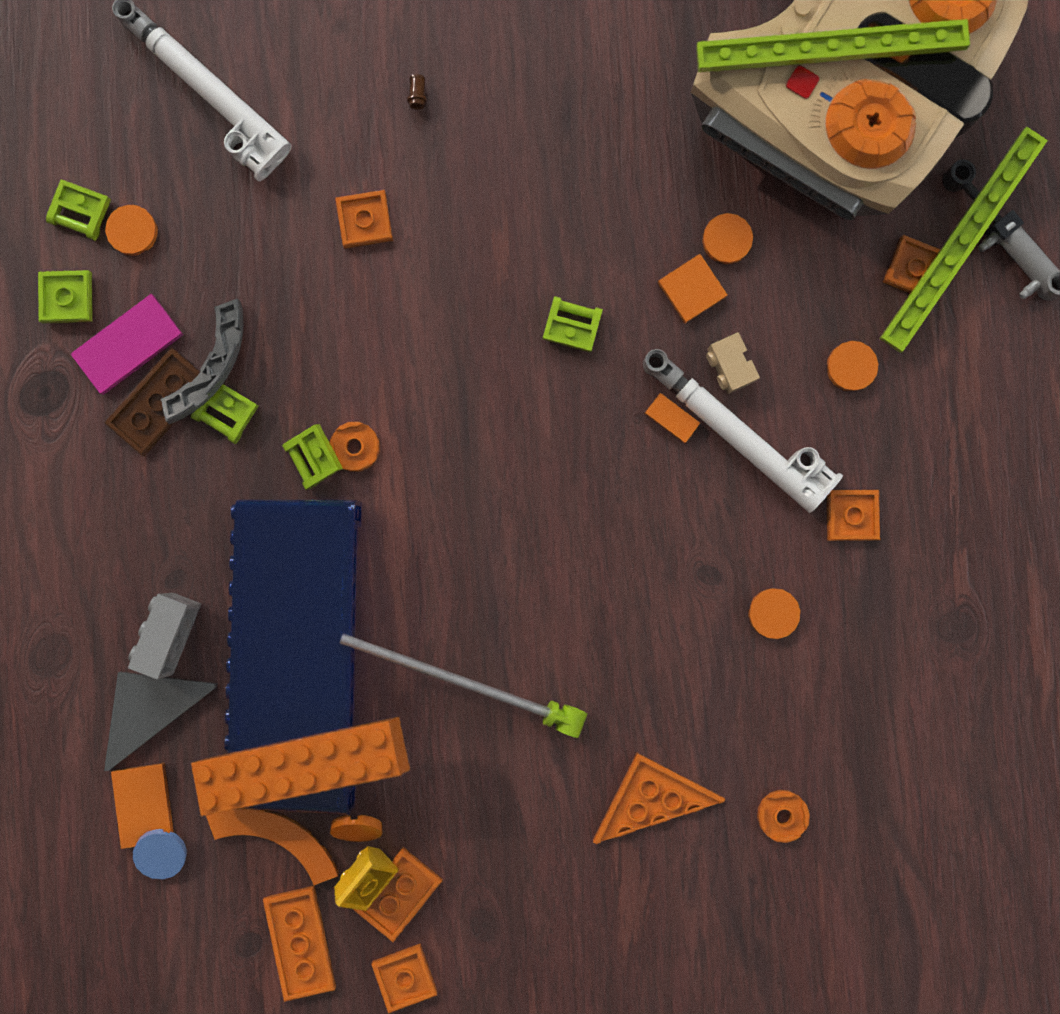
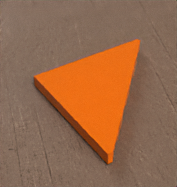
[593,753,725,844]

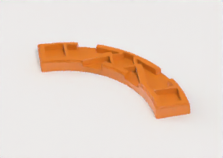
[206,808,339,885]

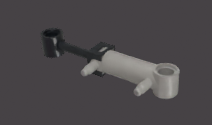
[942,159,1060,301]

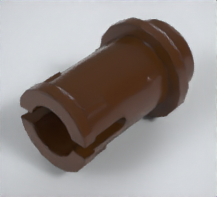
[407,74,427,110]

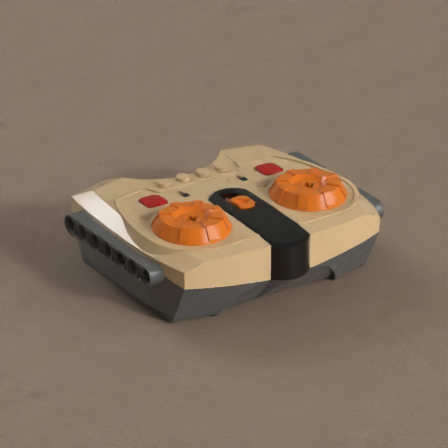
[691,0,1028,220]

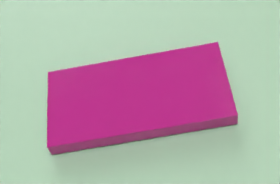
[71,294,184,395]

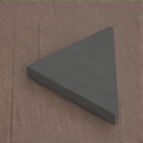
[104,671,218,771]

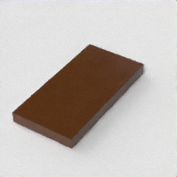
[104,347,200,457]

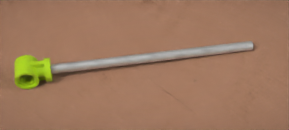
[340,634,588,738]

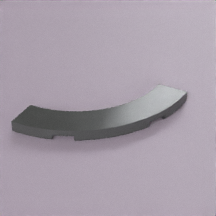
[161,298,244,424]

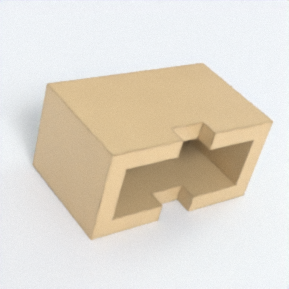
[706,332,760,394]

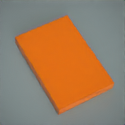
[111,763,174,849]
[353,847,443,942]

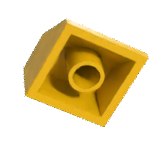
[334,846,399,911]

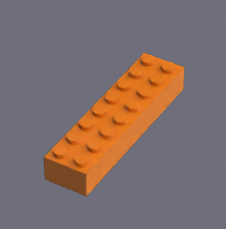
[191,717,410,816]

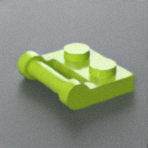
[46,179,111,240]
[543,296,603,353]
[191,384,259,444]
[282,424,343,490]

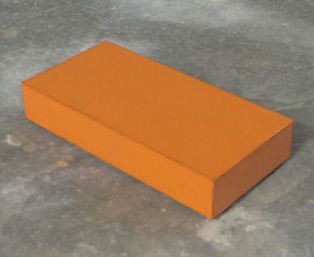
[645,393,700,444]

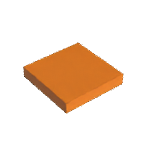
[335,190,393,249]
[883,235,940,293]
[658,254,728,324]
[827,490,880,541]
[371,943,438,1014]

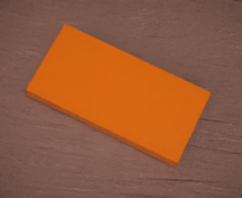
[263,886,336,1002]

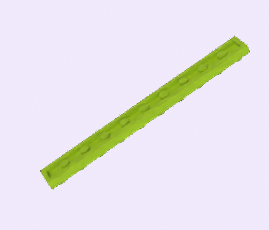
[696,19,970,73]
[879,126,1048,353]

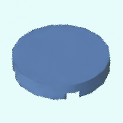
[133,829,187,879]

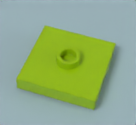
[38,270,92,323]

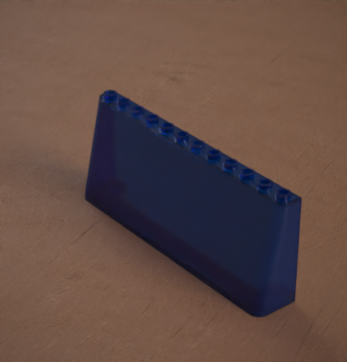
[224,499,362,815]

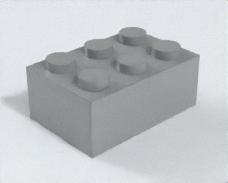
[128,593,201,680]

